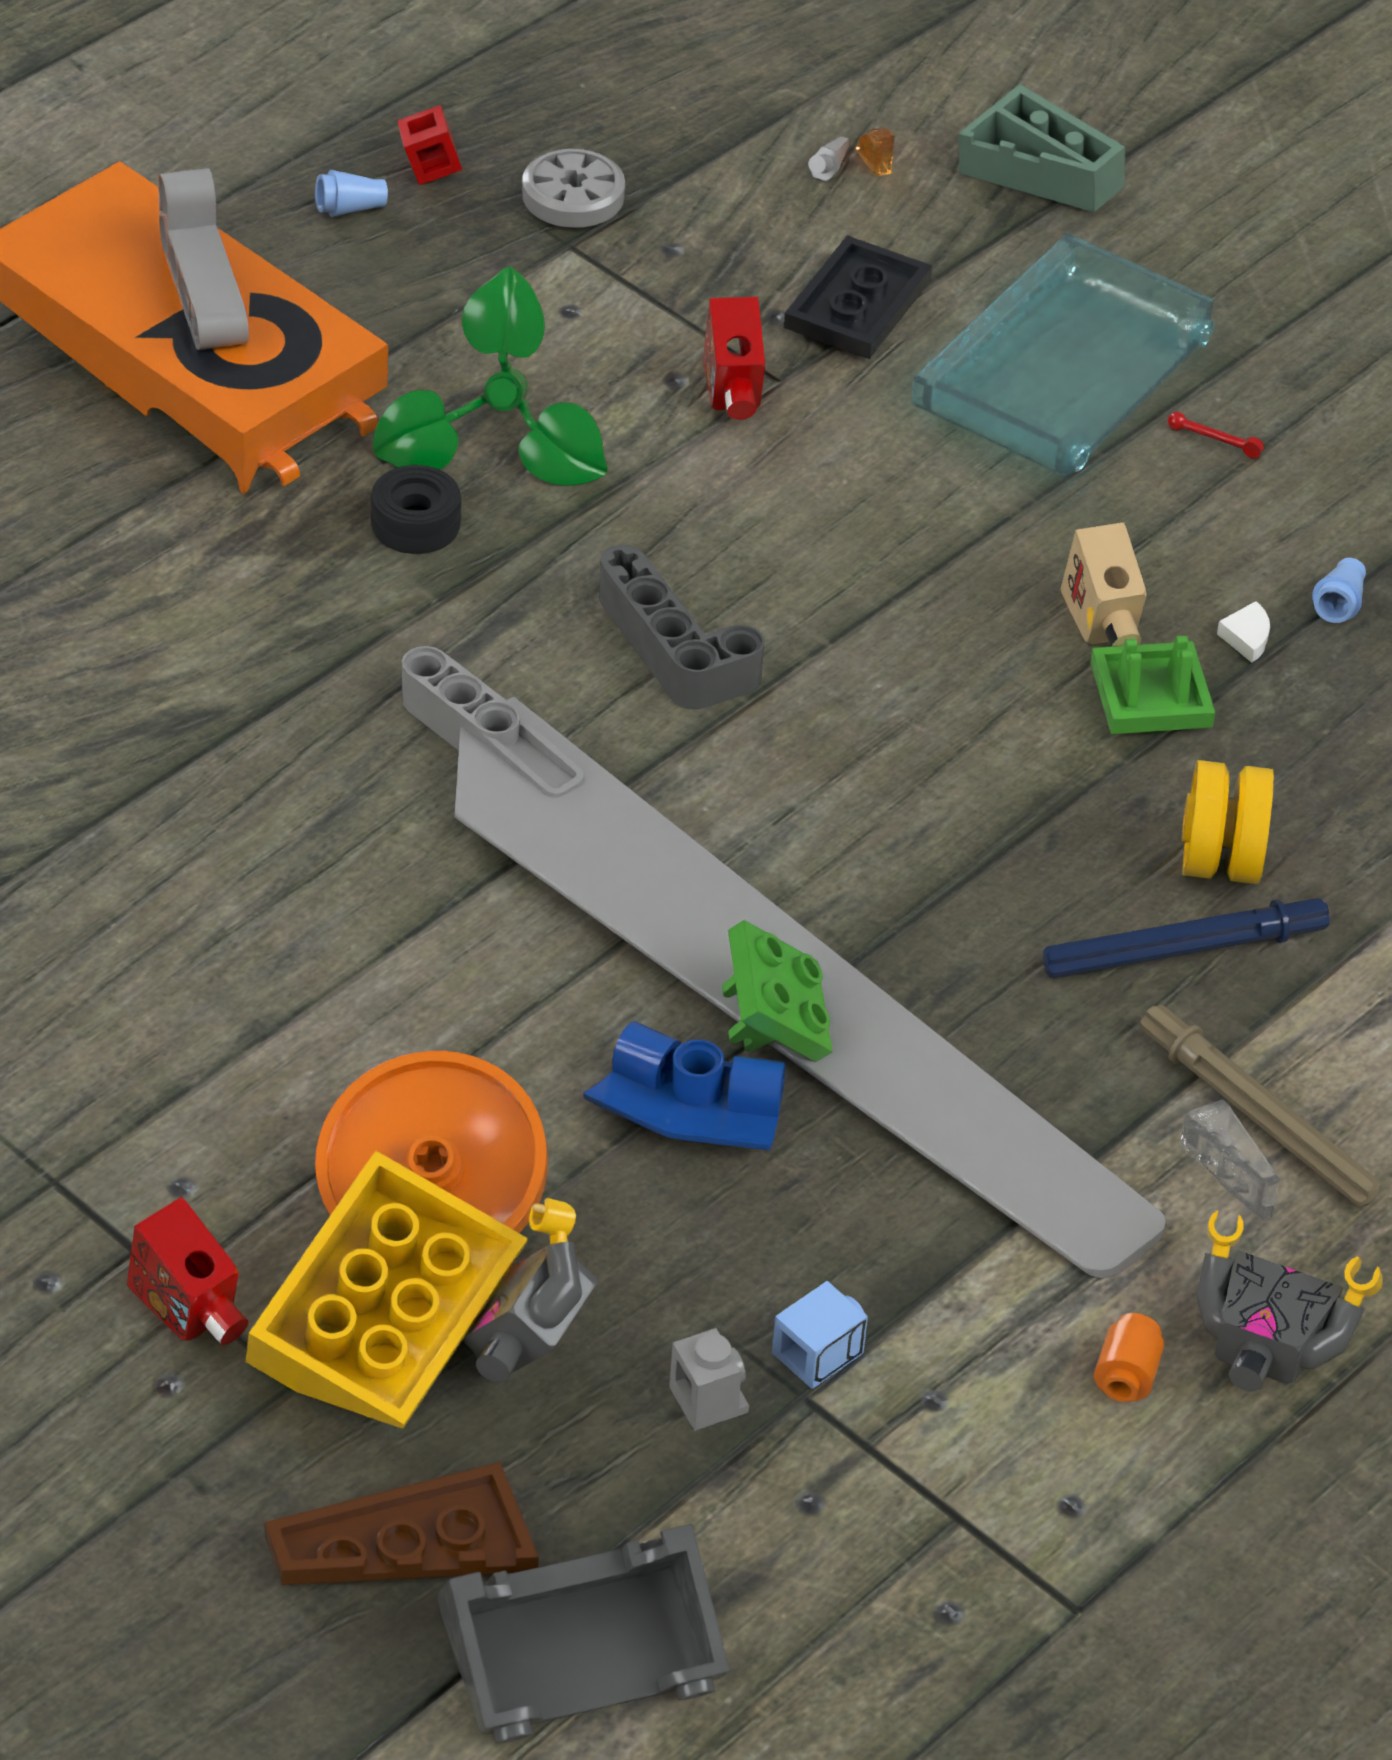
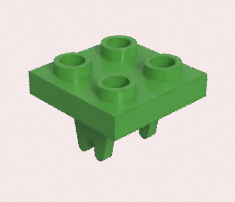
[1090,635,1215,734]
[722,920,833,1062]

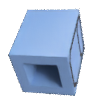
[772,1281,868,1389]

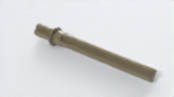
[1140,1005,1381,1207]

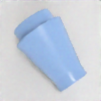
[315,170,388,217]
[1312,558,1366,623]

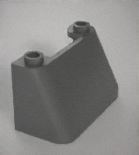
[437,1524,730,1744]

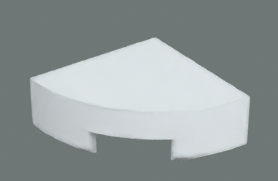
[1217,601,1270,663]

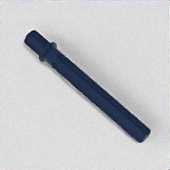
[1043,898,1330,978]

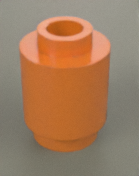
[1094,1313,1164,1402]

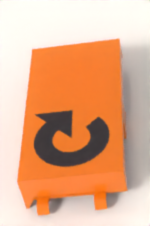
[0,161,388,494]

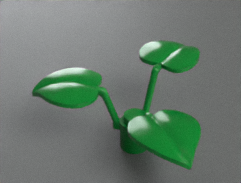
[373,266,608,486]

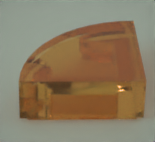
[856,127,895,176]

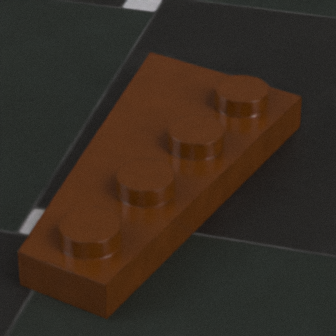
[265,1462,539,1585]

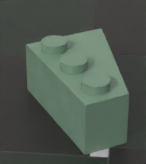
[958,84,1125,212]

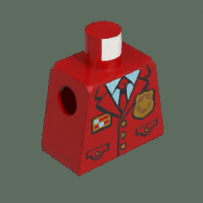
[703,297,765,420]
[127,1197,249,1345]

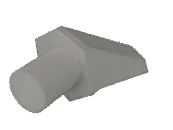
[808,136,849,181]

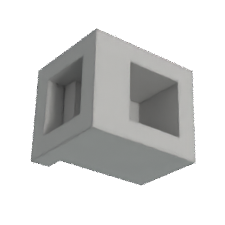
[669,1328,749,1431]

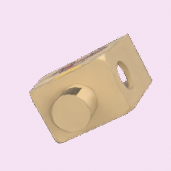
[1060,522,1146,647]

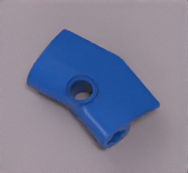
[583,1021,786,1150]

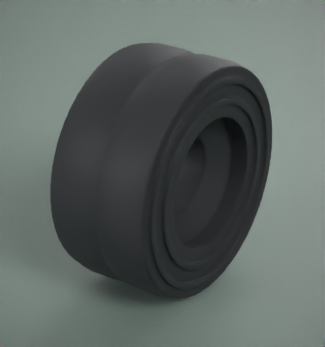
[371,465,462,554]

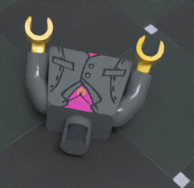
[463,1198,598,1382]
[1197,1210,1383,1391]

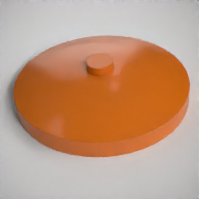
[315,1051,549,1233]

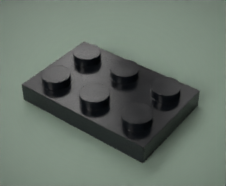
[783,235,932,359]

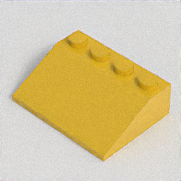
[245,1150,528,1429]

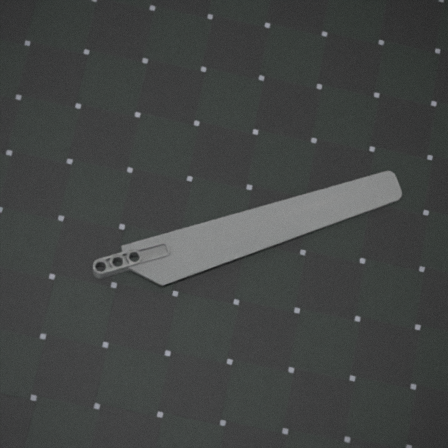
[402,646,1166,1278]

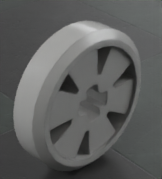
[522,149,625,228]

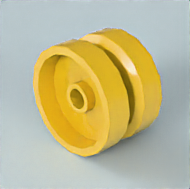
[1182,760,1274,884]

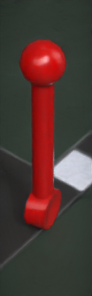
[1167,411,1264,458]

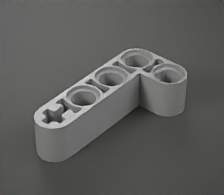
[158,168,249,350]

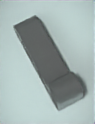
[599,544,765,710]

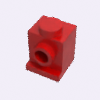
[397,105,463,185]

